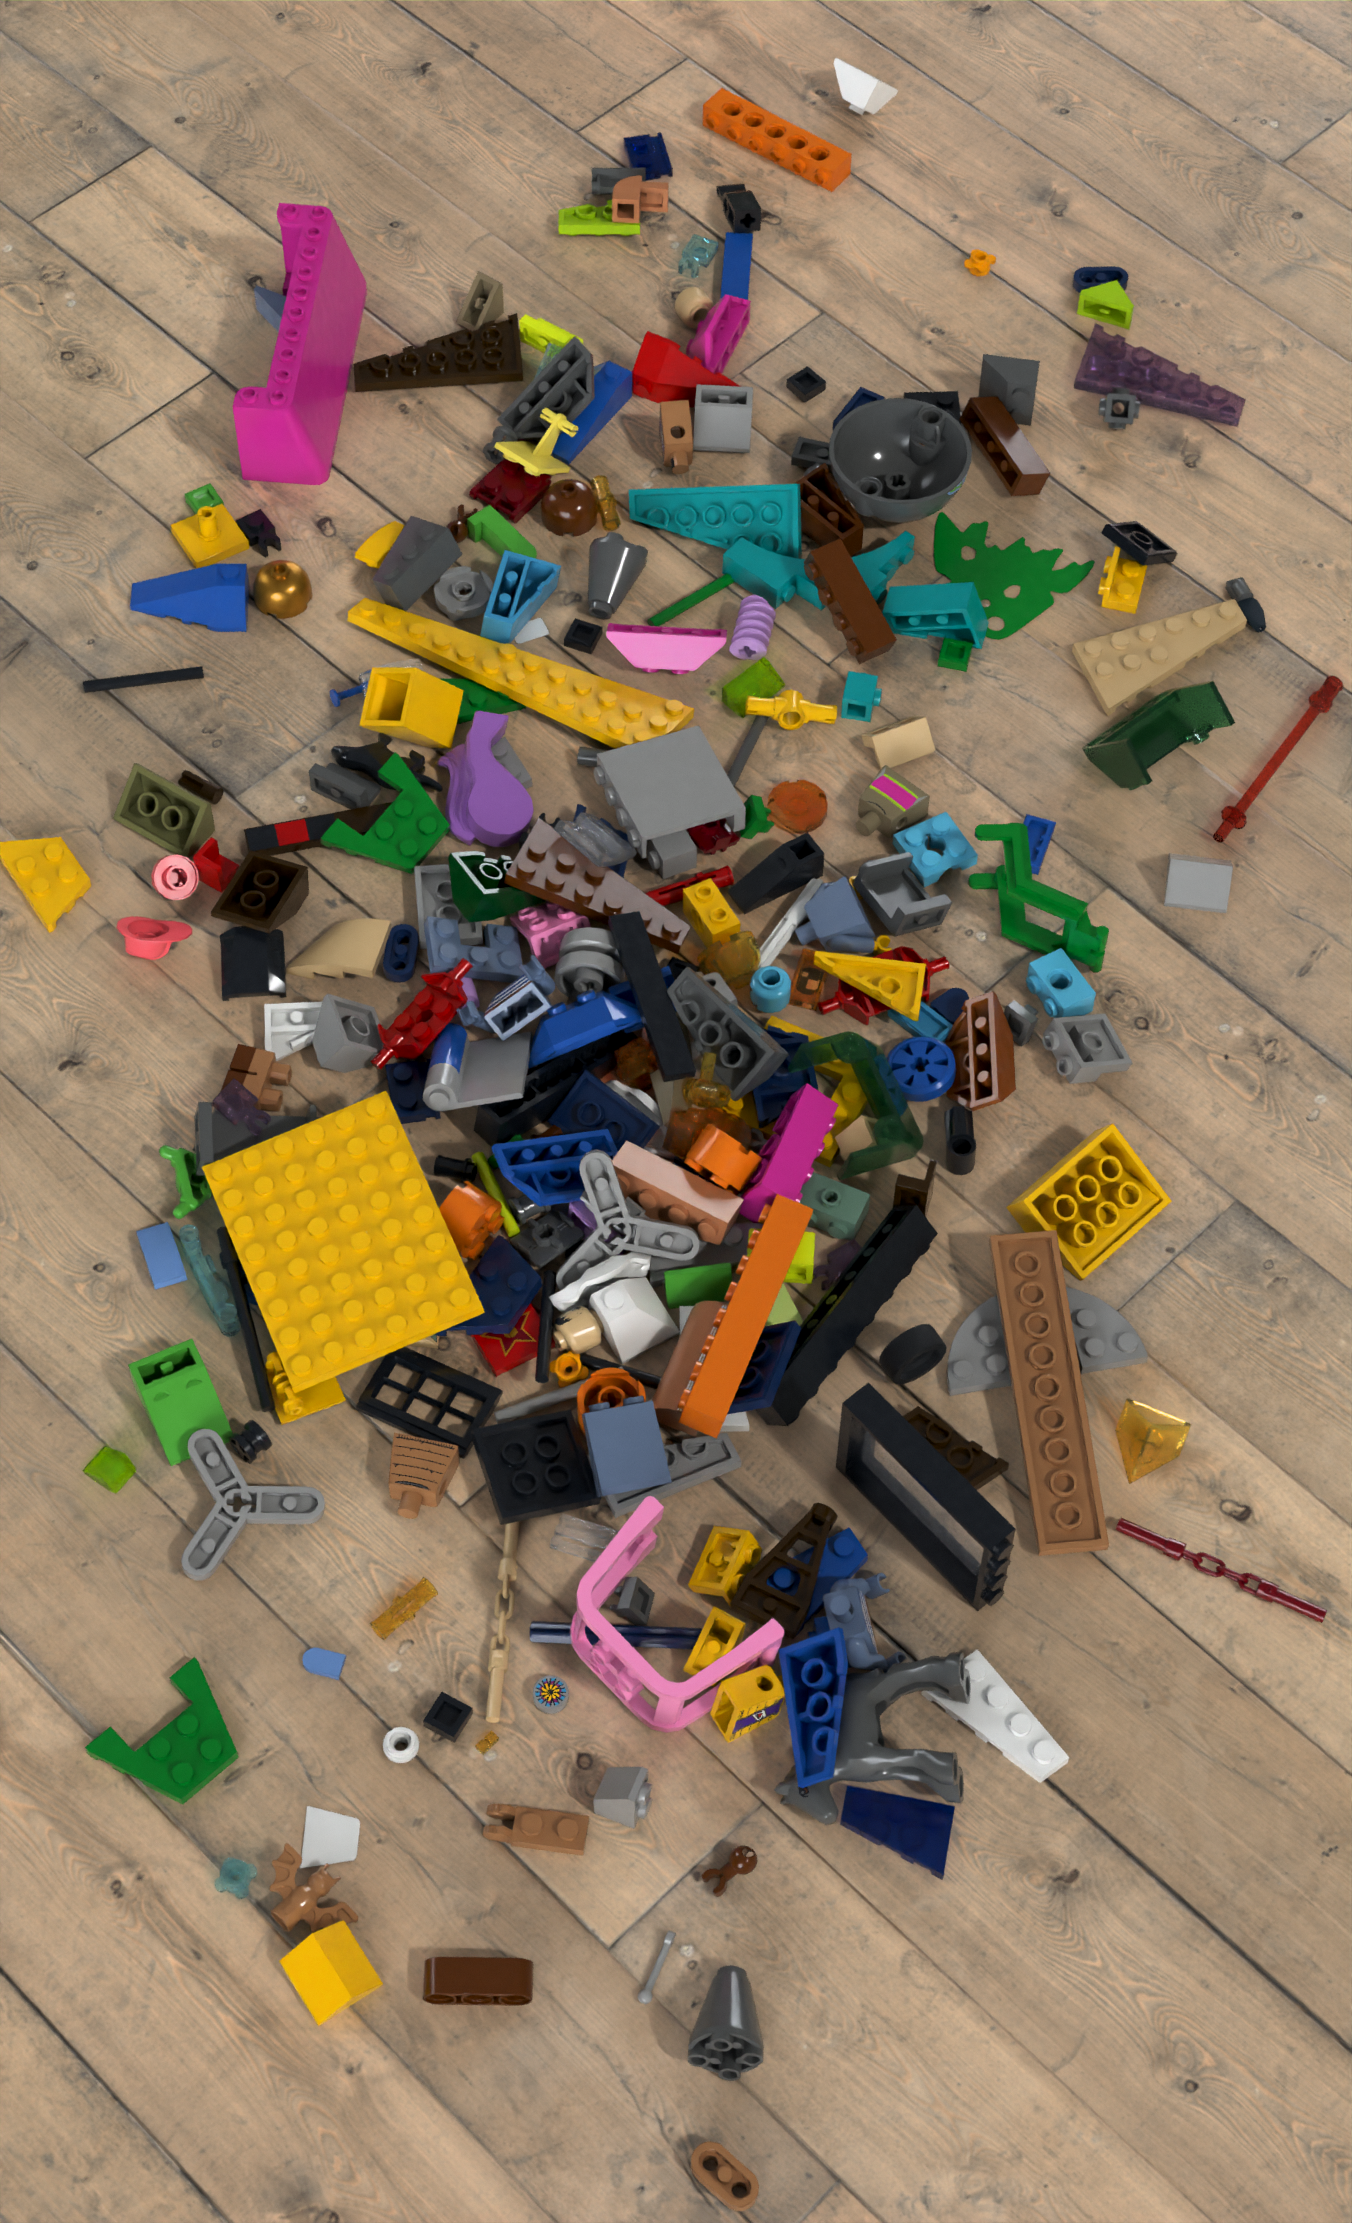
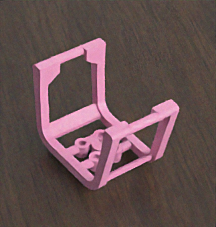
[570,1496,784,1733]

